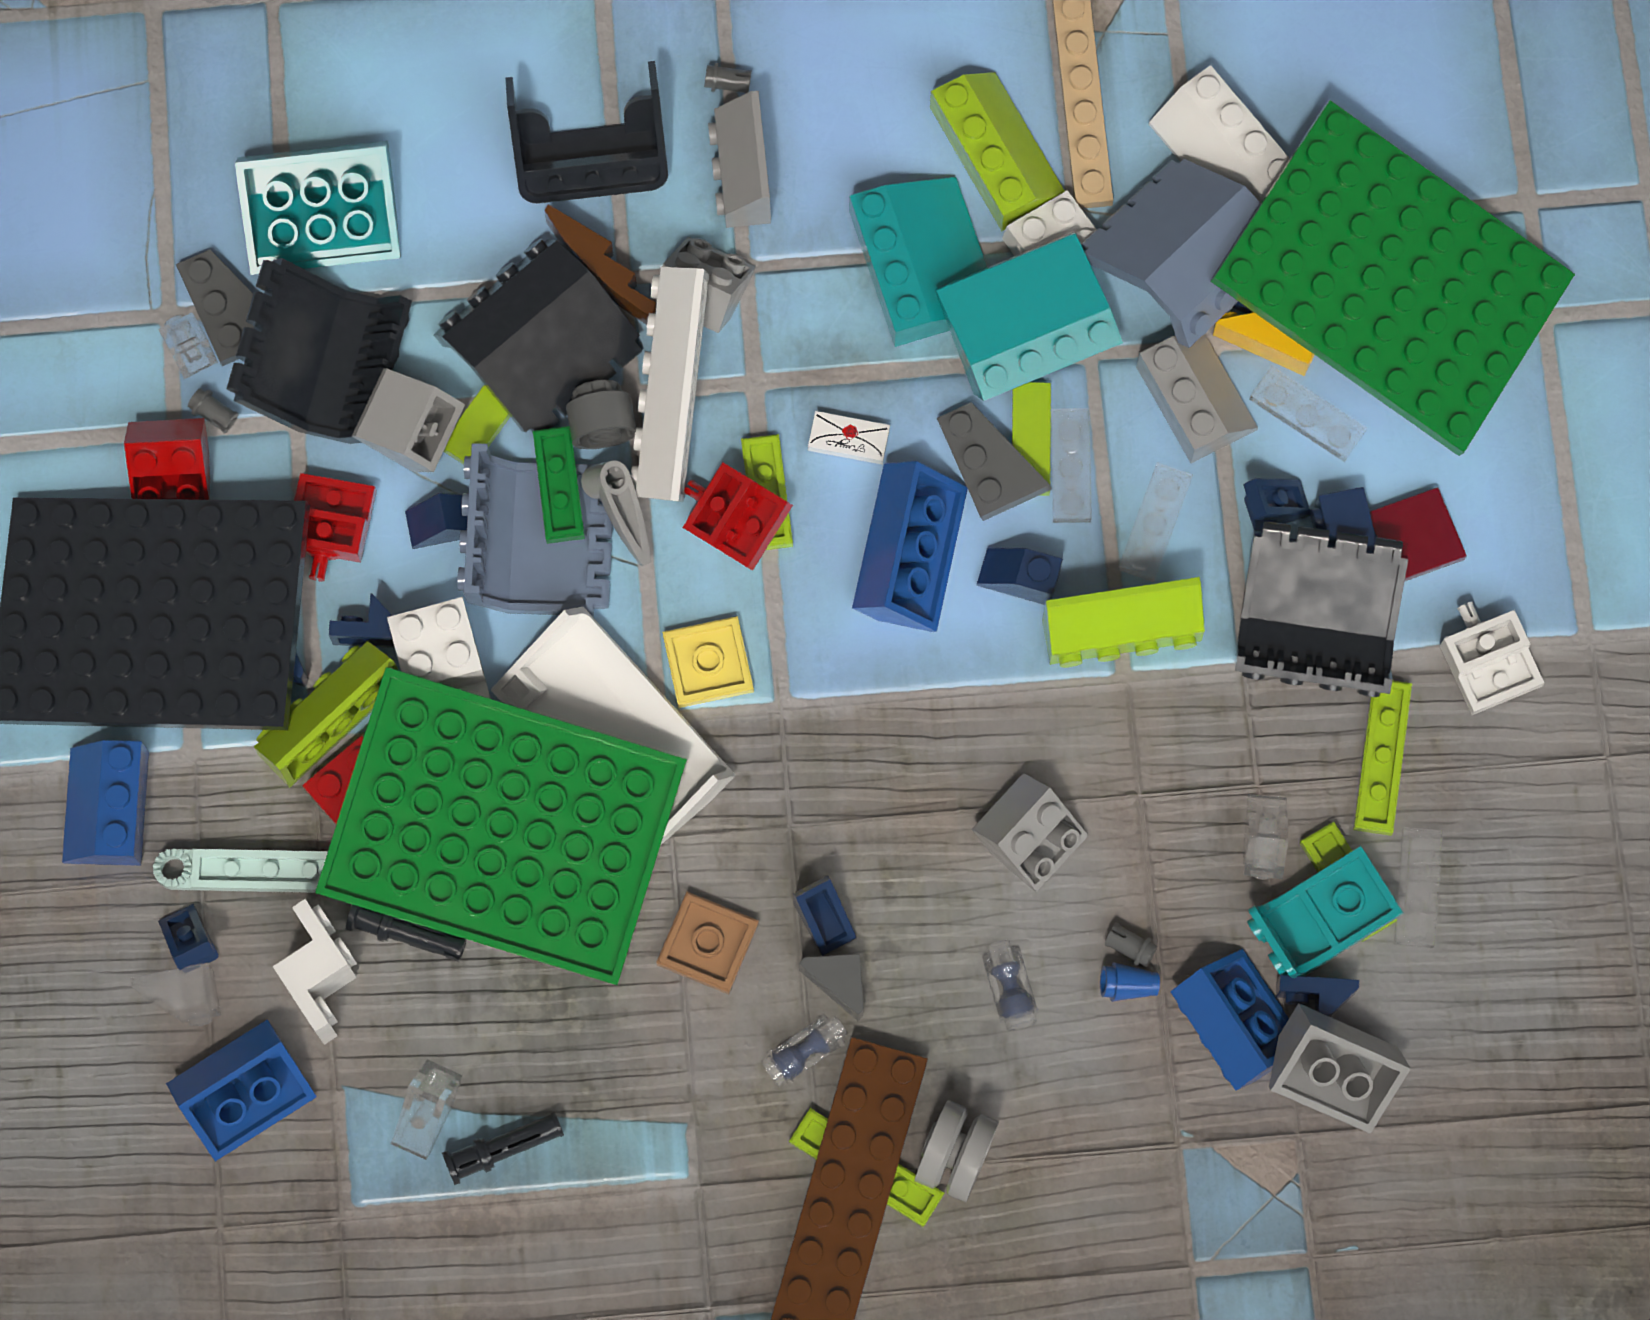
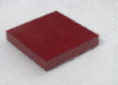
[1370,487,1467,581]

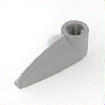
[581,460,652,566]

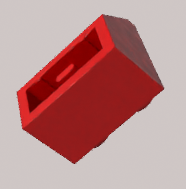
[124,418,210,500]

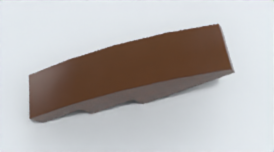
[544,204,657,325]

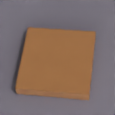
[656,892,759,995]

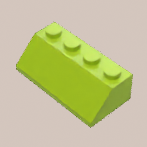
[930,72,1065,232]
[1042,577,1205,668]
[254,641,398,788]

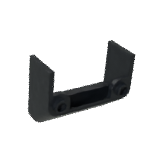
[505,61,668,204]

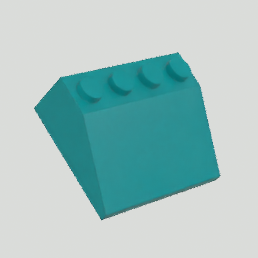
[235,141,401,275]
[849,177,987,347]
[935,232,1123,401]

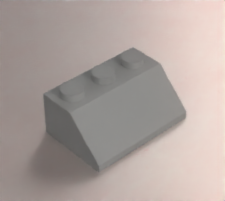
[708,91,771,228]
[1136,334,1258,463]
[1269,1003,1411,1134]

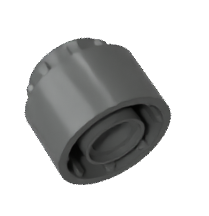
[566,380,636,449]

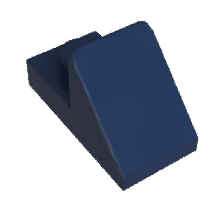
[1243,478,1311,531]
[329,593,395,648]
[158,904,219,974]
[1276,975,1359,1017]

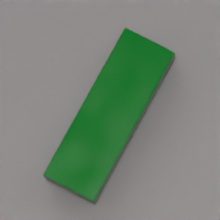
[533,426,585,544]

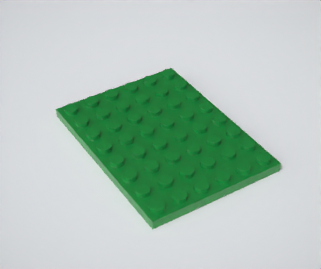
[1210,100,1575,456]
[315,667,687,985]

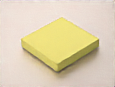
[662,616,754,708]

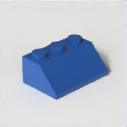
[62,740,149,866]
[1170,949,1289,1091]
[166,1019,317,1162]

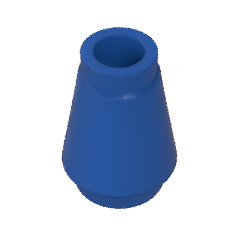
[1100,962,1160,1002]

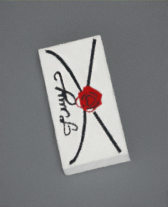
[808,411,890,465]

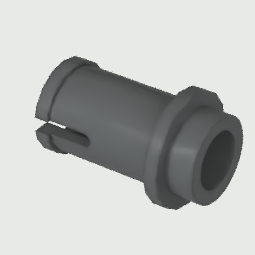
[704,63,752,94]
[188,388,239,434]
[1104,923,1158,967]

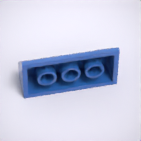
[852,461,968,632]

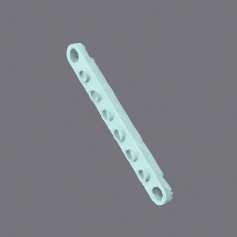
[153,848,328,893]

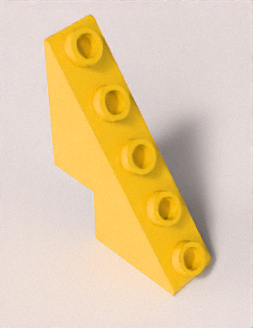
[1213,311,1315,376]

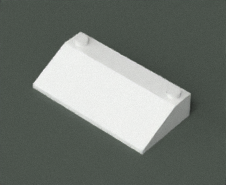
[491,607,736,845]

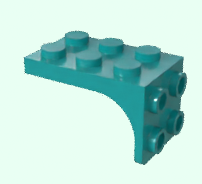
[1247,846,1405,978]

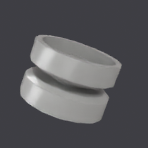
[914,1100,1000,1203]

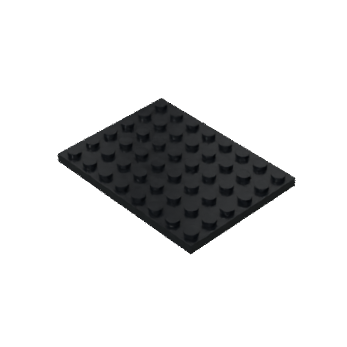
[0,498,311,730]

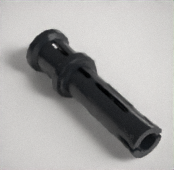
[345,905,467,962]
[442,1112,564,1185]

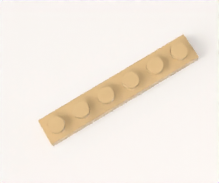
[1052,0,1113,209]

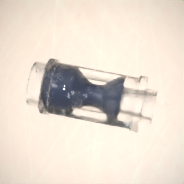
[982,940,1038,1031]
[760,1013,848,1087]

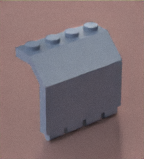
[1081,159,1261,348]
[457,443,613,616]

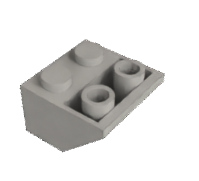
[651,237,756,333]
[352,368,465,472]
[972,773,1088,892]

